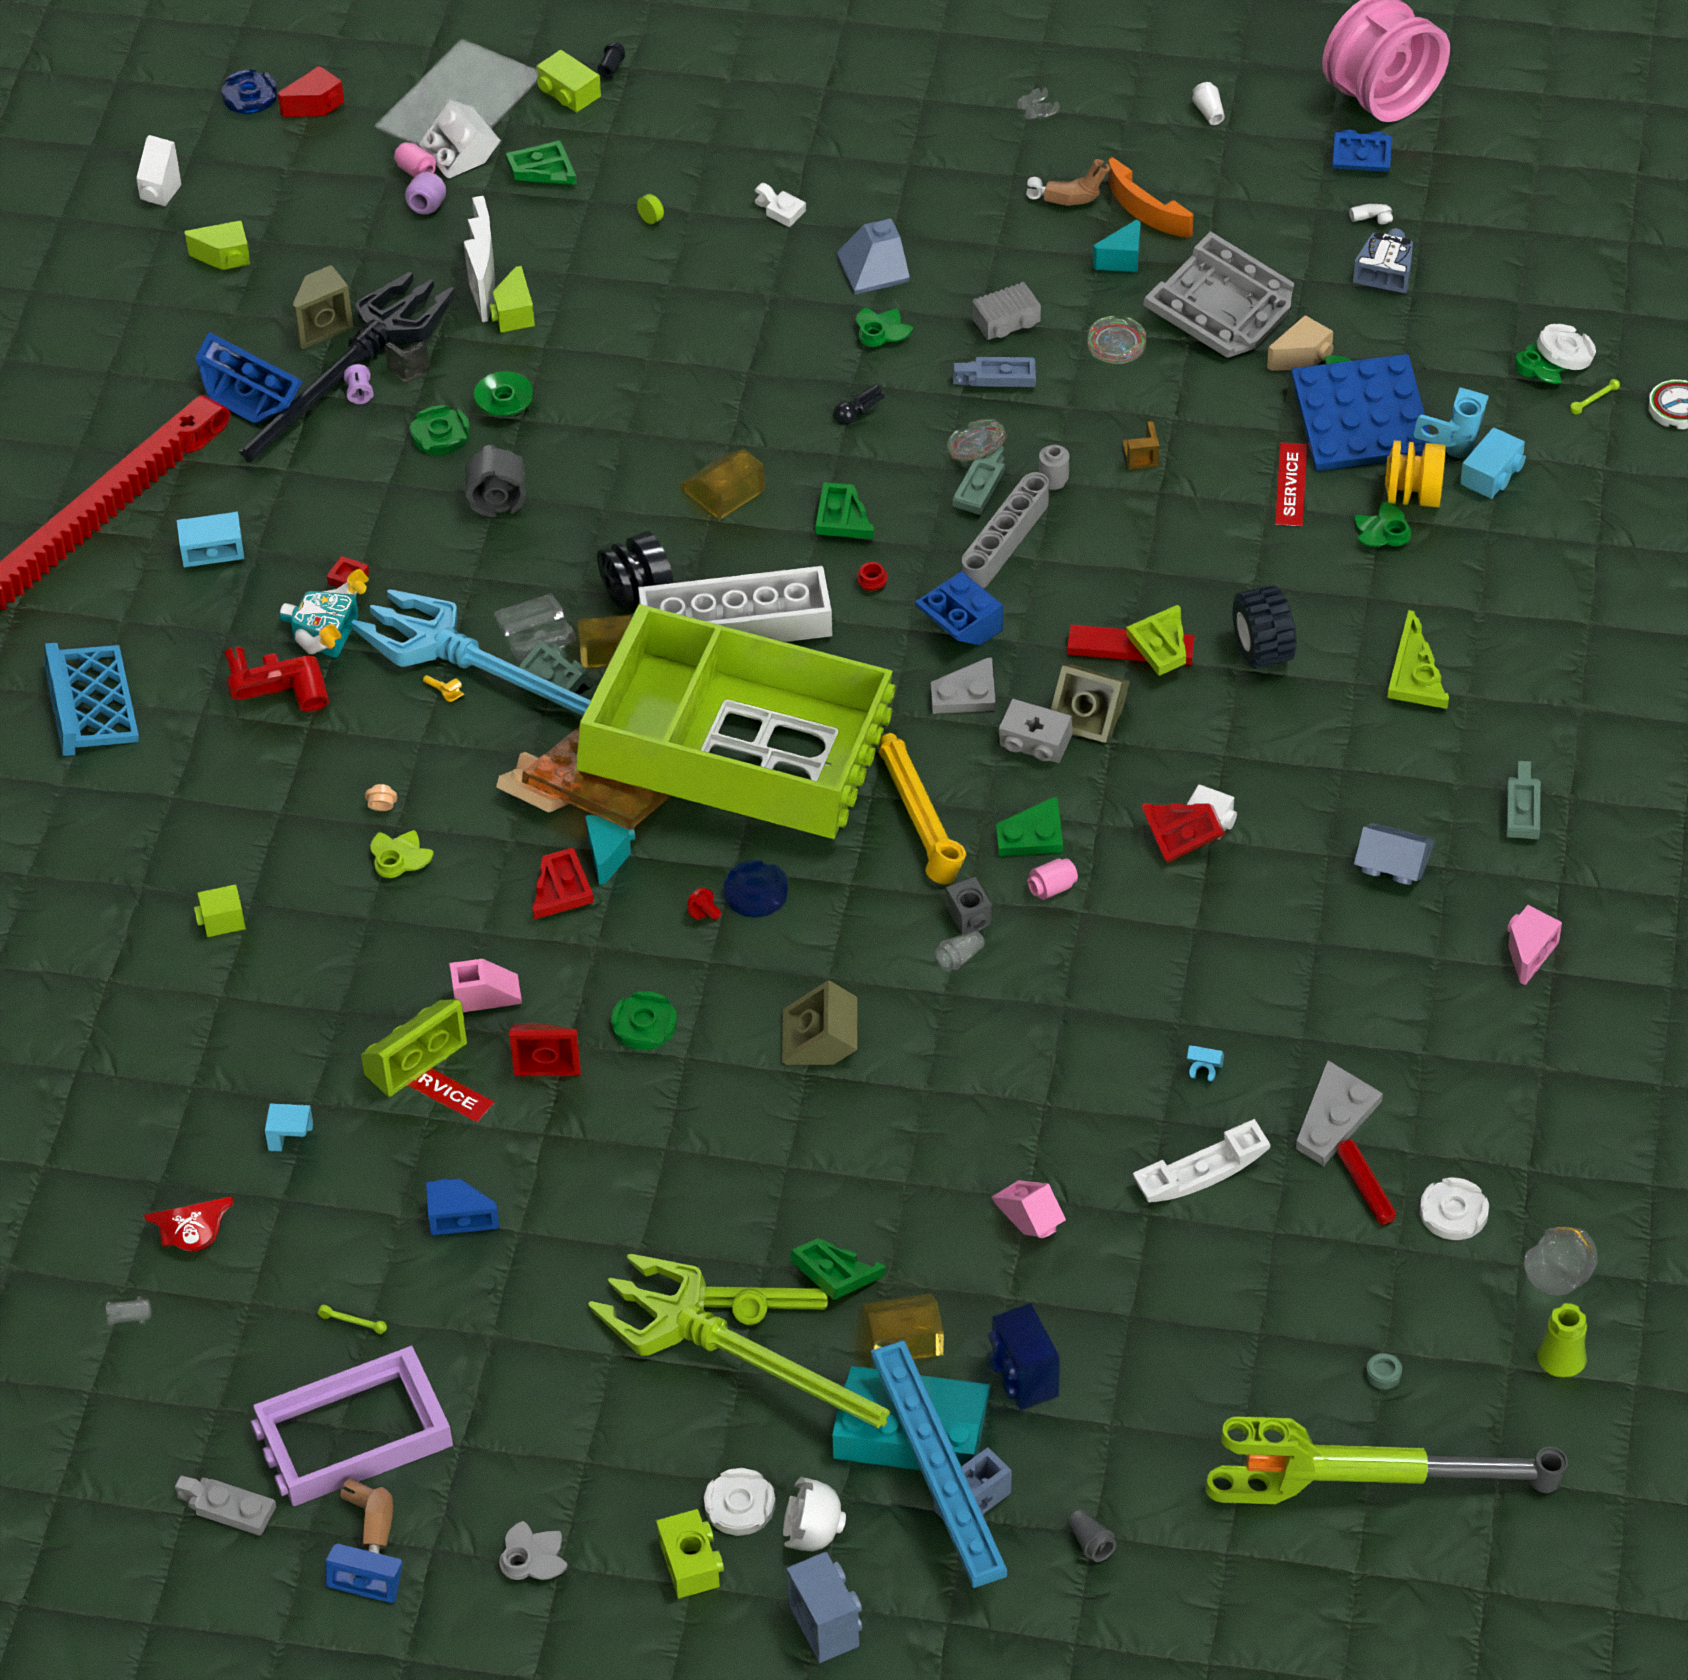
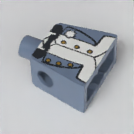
[1353,228,1413,294]

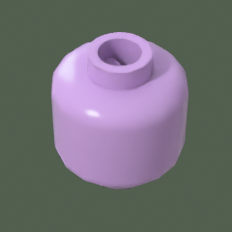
[405,172,446,215]

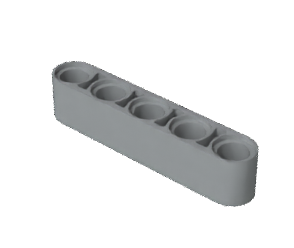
[962,472,1049,589]

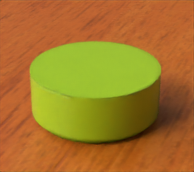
[637,194,664,224]
[732,1288,768,1325]

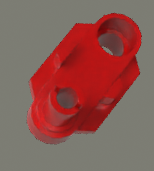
[224,647,330,712]

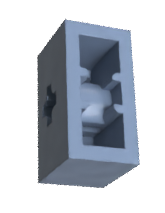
[934,1447,1012,1518]

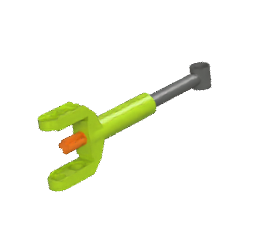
[1205,1417,1568,1504]

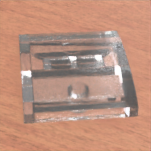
[494,593,576,661]

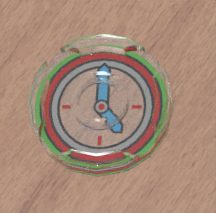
[1087,316,1146,364]
[947,419,1007,461]

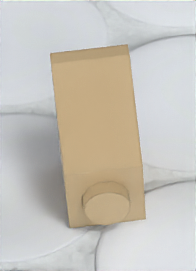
[1267,315,1334,371]

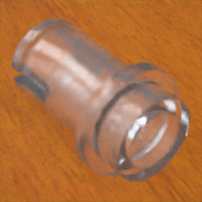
[106,1296,152,1325]

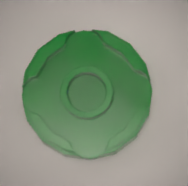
[410,405,470,455]
[611,991,677,1050]

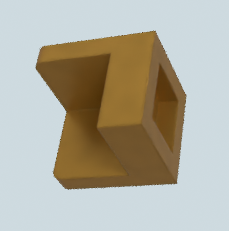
[1123,421,1160,470]

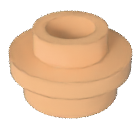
[365,784,397,811]

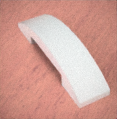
[1133,1119,1270,1202]

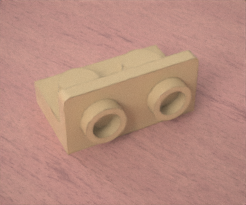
[496,752,576,812]

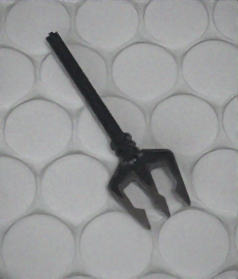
[239,272,455,463]

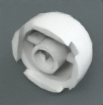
[783,1477,846,1551]

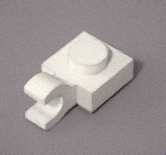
[755,183,806,227]

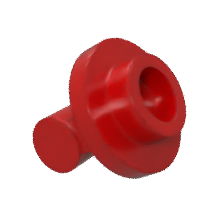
[687,887,721,920]

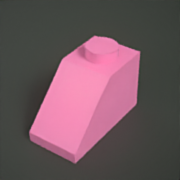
[1507,905,1562,985]
[992,1180,1066,1238]

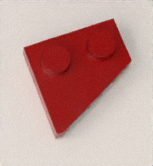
[1141,803,1226,863]
[532,848,594,920]

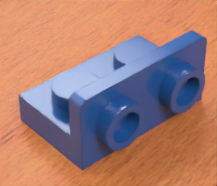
[1332,130,1392,172]

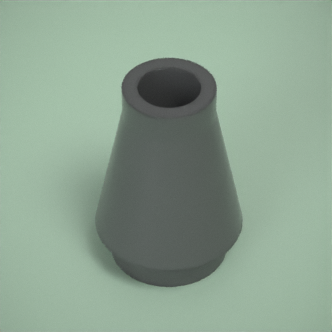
[1068,1510,1116,1562]

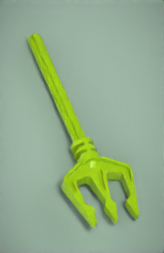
[588,1254,890,1428]

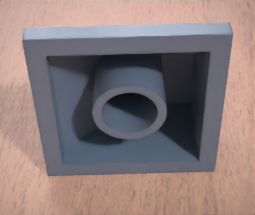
[837,218,910,295]

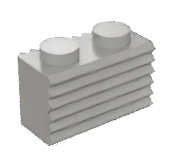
[972,282,1041,340]

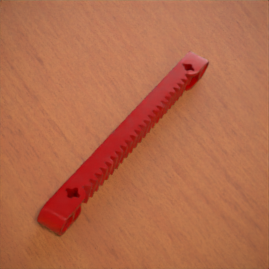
[0,395,230,610]

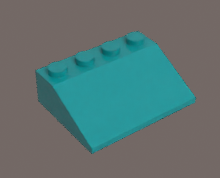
[833,1366,990,1470]

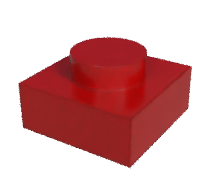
[326,556,369,588]

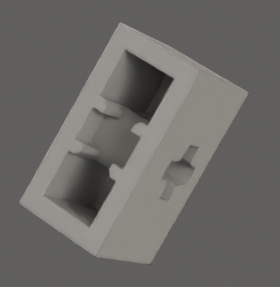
[999,699,1073,763]

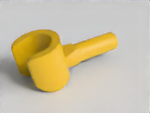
[423,675,464,702]

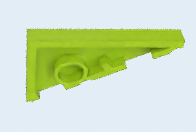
[1387,610,1449,709]

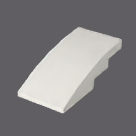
[464,196,495,322]

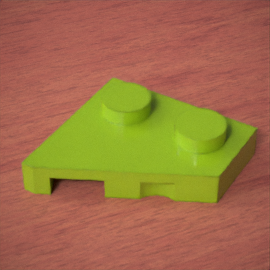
[1126,605,1186,676]

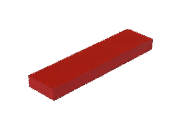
[1067,625,1195,665]

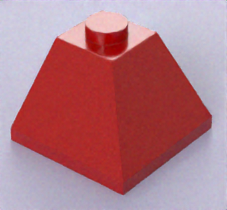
[509,1023,581,1076]

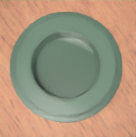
[1366,1353,1402,1389]

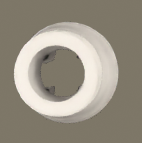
[1192,82,1225,125]

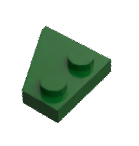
[506,140,577,185]
[996,797,1063,857]

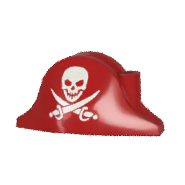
[144,1197,234,1252]

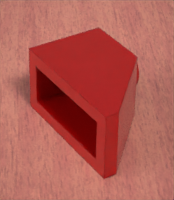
[277,66,344,117]

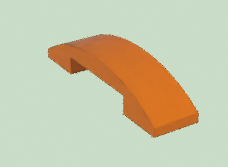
[1108,157,1194,238]

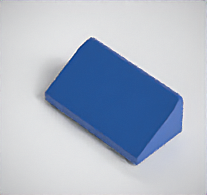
[326,1544,402,1604]

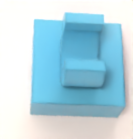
[1187,1045,1224,1082]

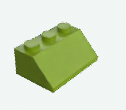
[361,999,467,1098]

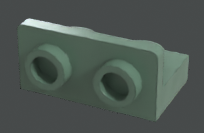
[519,640,594,693]

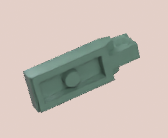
[953,446,1005,515]
[1506,761,1541,839]

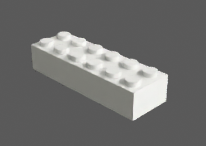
[638,566,832,642]

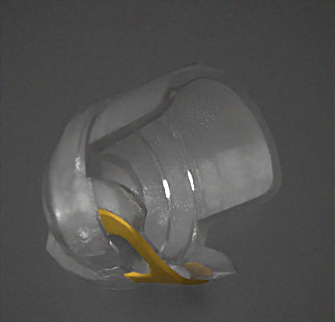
[1524,1227,1598,1296]

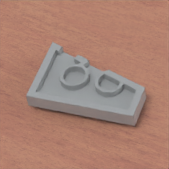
[1296,1061,1383,1166]

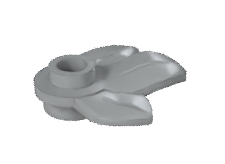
[500,1521,567,1580]

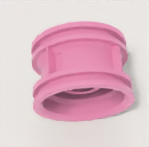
[1322,0,1450,122]

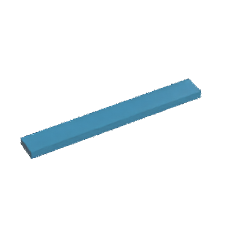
[871,1340,1007,1588]

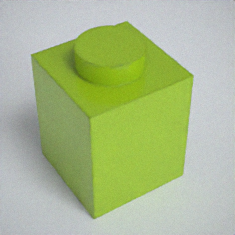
[194,884,246,937]

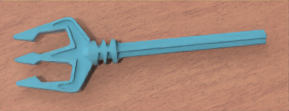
[352,589,591,716]

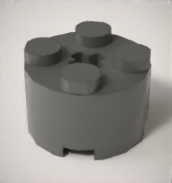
[465,445,526,517]

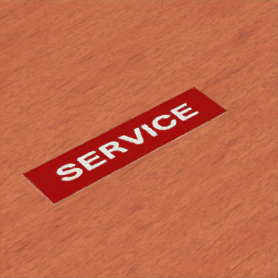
[1275,443,1307,526]
[407,1068,494,1122]

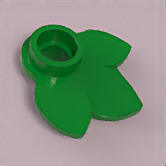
[856,307,913,347]
[1515,343,1566,384]
[1355,502,1411,547]

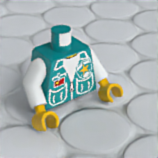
[280,569,369,658]

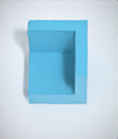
[265,1103,313,1151]

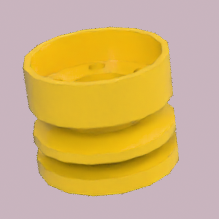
[1385,440,1446,508]

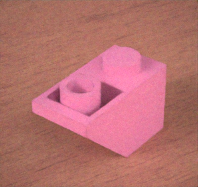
[449,959,522,1012]

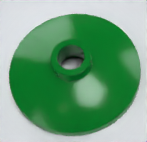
[474,371,534,416]

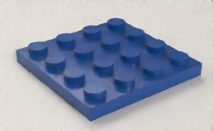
[1291,354,1433,471]

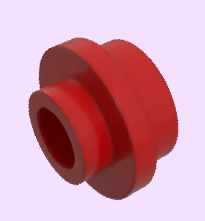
[857,562,887,591]

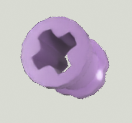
[344,364,373,404]

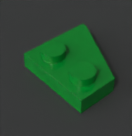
[815,482,874,539]
[790,1238,886,1300]

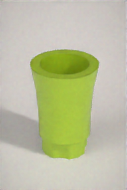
[1537,1303,1587,1378]

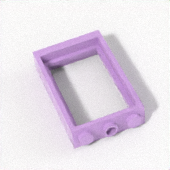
[250,1346,453,1507]

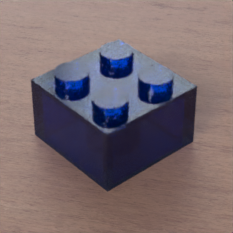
[988,1303,1060,1410]

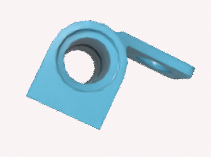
[1414,387,1489,459]

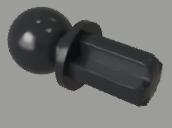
[834,384,885,424]

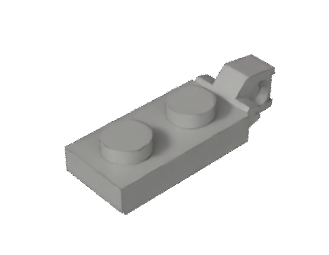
[175,1476,276,1536]

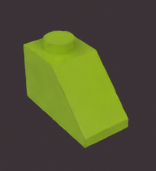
[185,220,251,270]
[489,266,535,333]

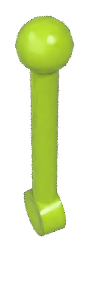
[1570,379,1620,415]
[317,1305,387,1334]

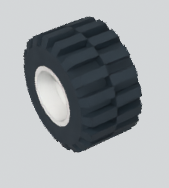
[1232,584,1297,669]

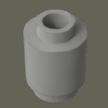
[1039,445,1070,490]

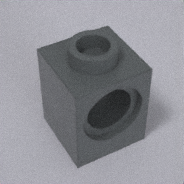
[946,877,992,935]

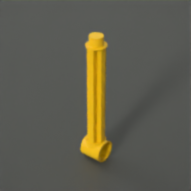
[878,733,966,885]

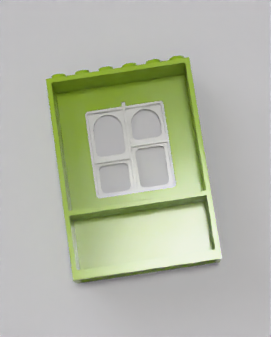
[576,604,896,839]

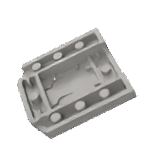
[1143,231,1294,358]

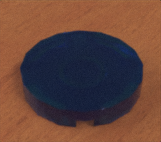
[221,69,278,114]
[724,860,789,917]

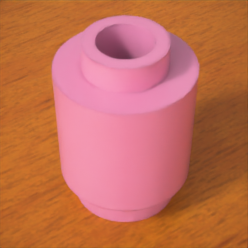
[394,142,436,177]
[1027,858,1078,900]

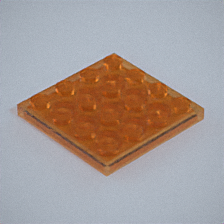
[522,726,671,830]

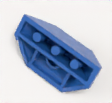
[195,332,303,425]

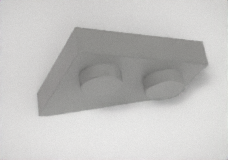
[931,658,995,714]

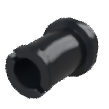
[597,42,625,78]

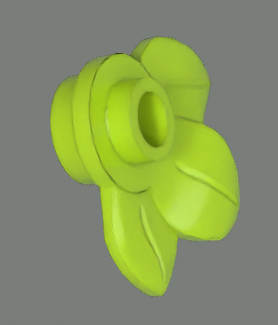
[370,830,434,878]

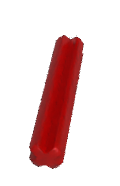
[1337,1139,1396,1225]

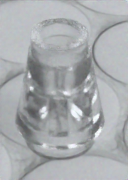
[935,931,985,971]

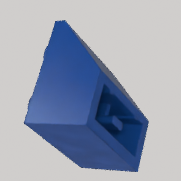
[915,571,1003,646]

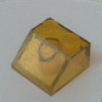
[680,449,765,520]
[578,613,634,668]
[863,1294,944,1359]

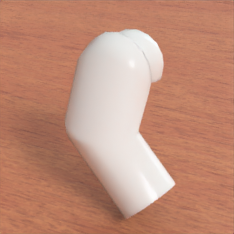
[1349,204,1393,225]

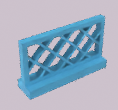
[44,643,139,756]

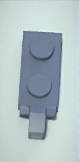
[953,357,1036,387]

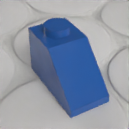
[426,1179,500,1235]

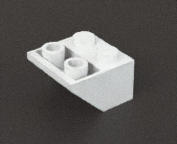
[419,99,501,178]

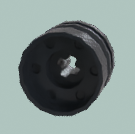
[597,531,673,610]

